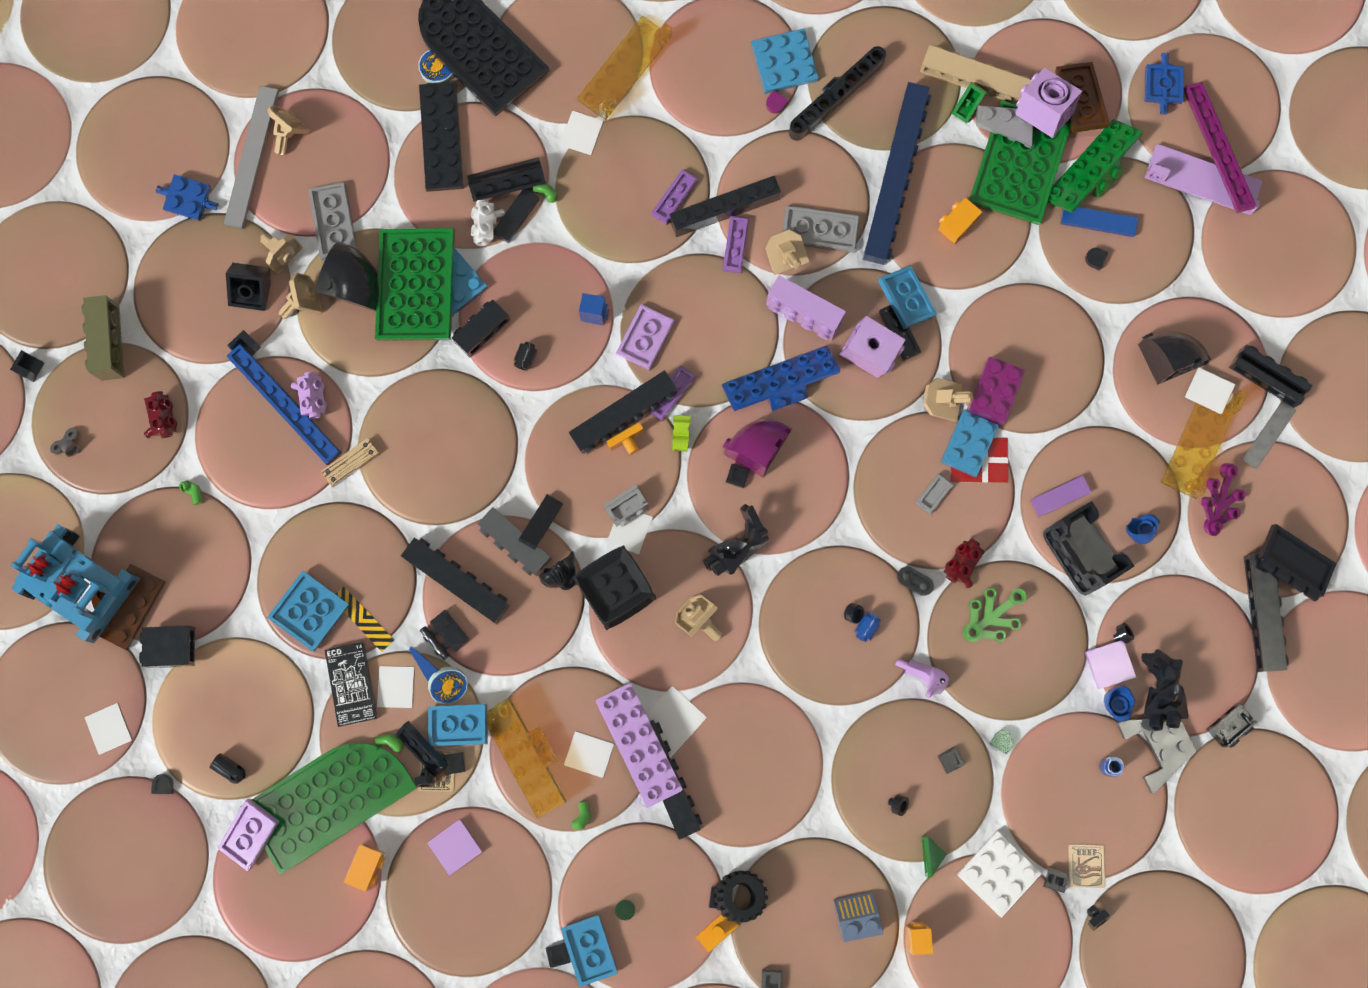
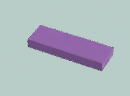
[651,169,698,225]
[723,216,749,274]
[649,365,696,422]
[1030,475,1091,517]

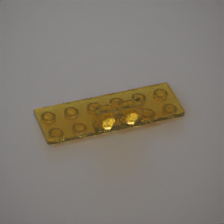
[487,698,566,818]

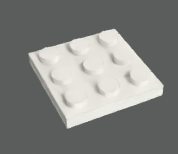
[956,831,1041,918]

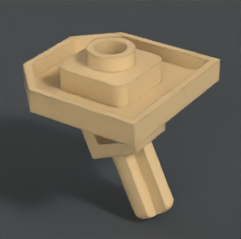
[267,106,311,155]
[765,230,809,275]
[260,234,303,275]
[279,273,323,319]
[923,378,974,422]
[675,594,722,642]

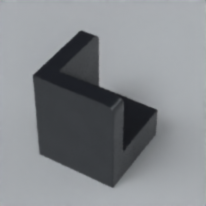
[227,330,261,356]
[10,350,44,382]

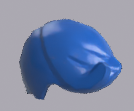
[1126,514,1160,544]
[1103,686,1135,721]

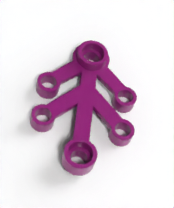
[1201,463,1245,536]

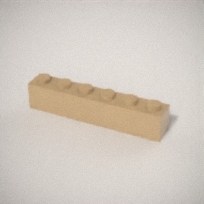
[920,45,1031,104]

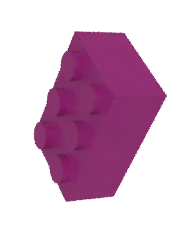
[967,356,1025,427]

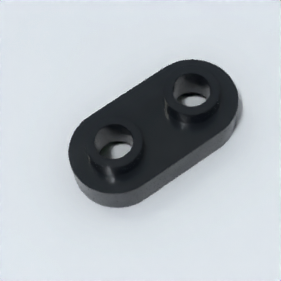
[897,566,934,596]

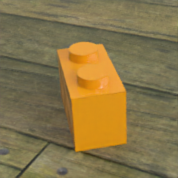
[938,197,982,244]
[344,843,386,891]
[905,921,933,955]

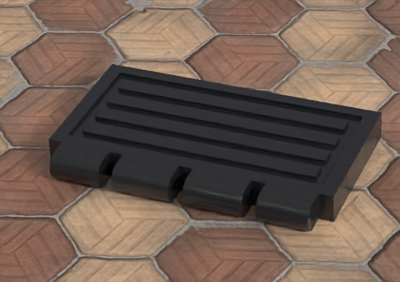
[1258,524,1337,602]

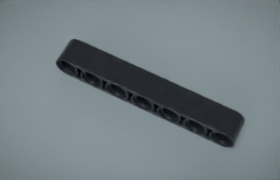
[789,46,886,141]

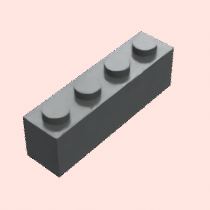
[478,507,552,577]

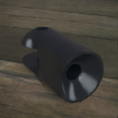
[209,753,246,784]

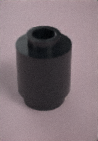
[514,341,538,371]

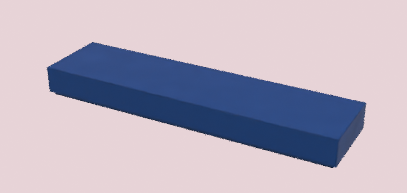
[1060,207,1138,237]

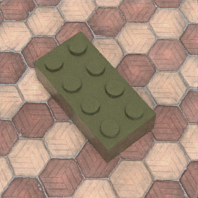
[81,295,124,381]

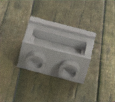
[603,485,649,527]

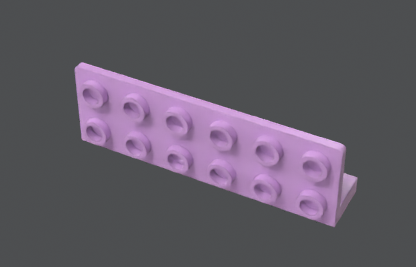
[1144,144,1262,215]
[595,683,682,808]

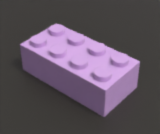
[766,275,846,341]

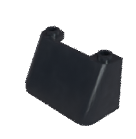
[1043,501,1135,596]

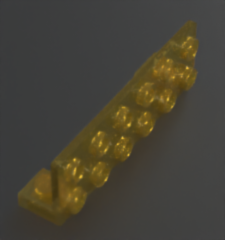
[577,16,672,120]
[1161,390,1248,499]

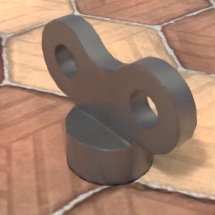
[50,428,79,457]

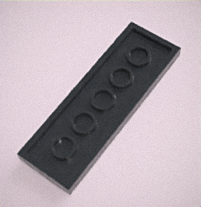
[419,81,464,192]

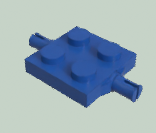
[1144,53,1184,115]
[156,174,219,221]

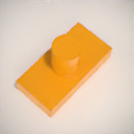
[606,422,644,455]
[696,914,739,952]

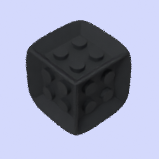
[573,545,657,630]

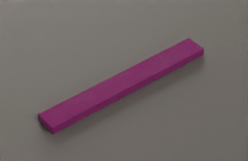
[1184,82,1256,213]

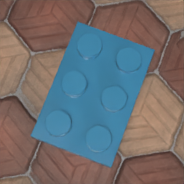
[878,265,937,329]
[940,410,999,478]
[428,704,488,746]
[561,915,618,987]

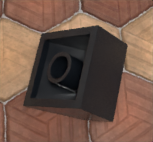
[225,262,271,311]

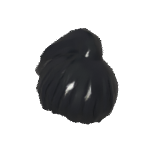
[539,551,576,590]

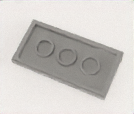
[308,182,358,261]
[783,205,860,253]

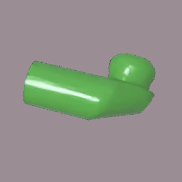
[533,184,557,203]
[179,480,203,505]
[375,734,403,753]
[572,801,591,830]

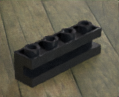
[467,157,546,202]
[1229,344,1313,408]

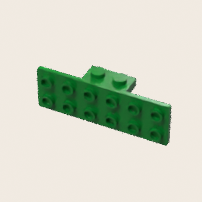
[1048,119,1143,213]

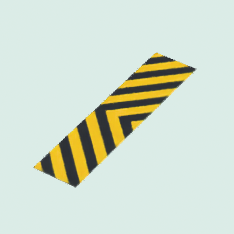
[336,587,394,652]

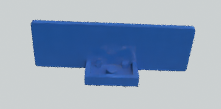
[722,346,840,411]

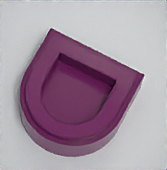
[766,90,788,113]

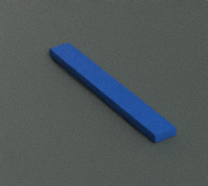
[227,343,342,465]

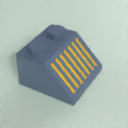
[834,892,883,942]

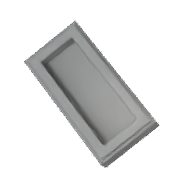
[915,473,953,515]

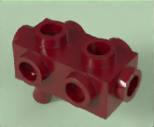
[144,391,177,438]
[944,539,985,588]

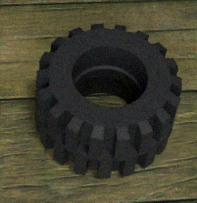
[714,870,768,923]

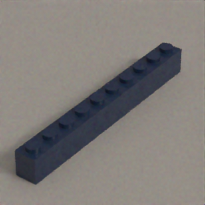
[862,82,931,265]

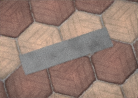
[1242,401,1296,469]

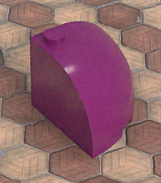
[723,419,792,477]

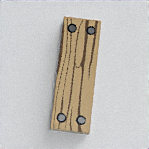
[321,438,379,487]

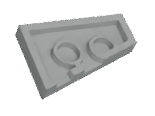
[976,106,1033,148]

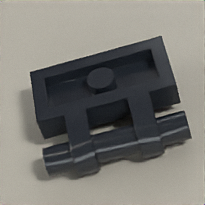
[420,610,470,660]

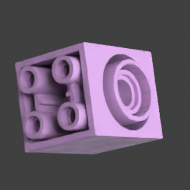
[1016,67,1082,138]
[839,316,905,378]

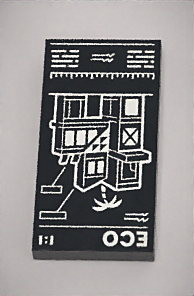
[325,642,378,727]

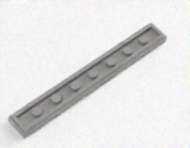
[224,86,279,229]

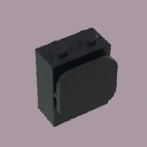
[139,625,195,668]

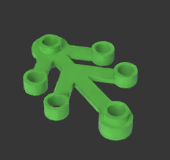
[963,588,1027,642]

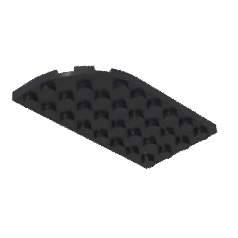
[418,0,550,117]

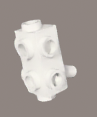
[471,200,505,246]

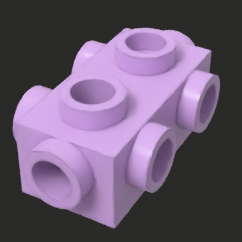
[291,372,327,419]

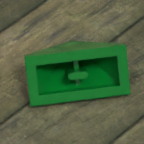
[952,82,987,123]
[921,836,947,878]

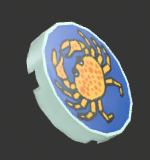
[418,50,453,84]
[428,666,468,704]

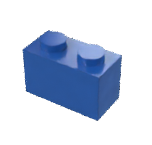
[579,293,609,325]

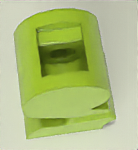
[672,415,691,452]

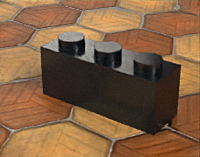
[452,299,510,358]

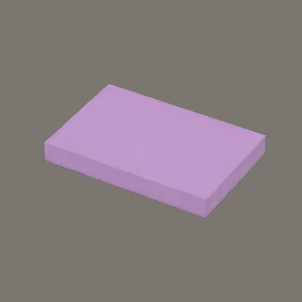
[616,304,675,371]
[218,798,279,871]

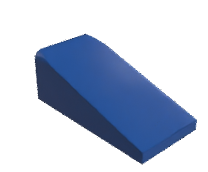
[409,646,440,681]

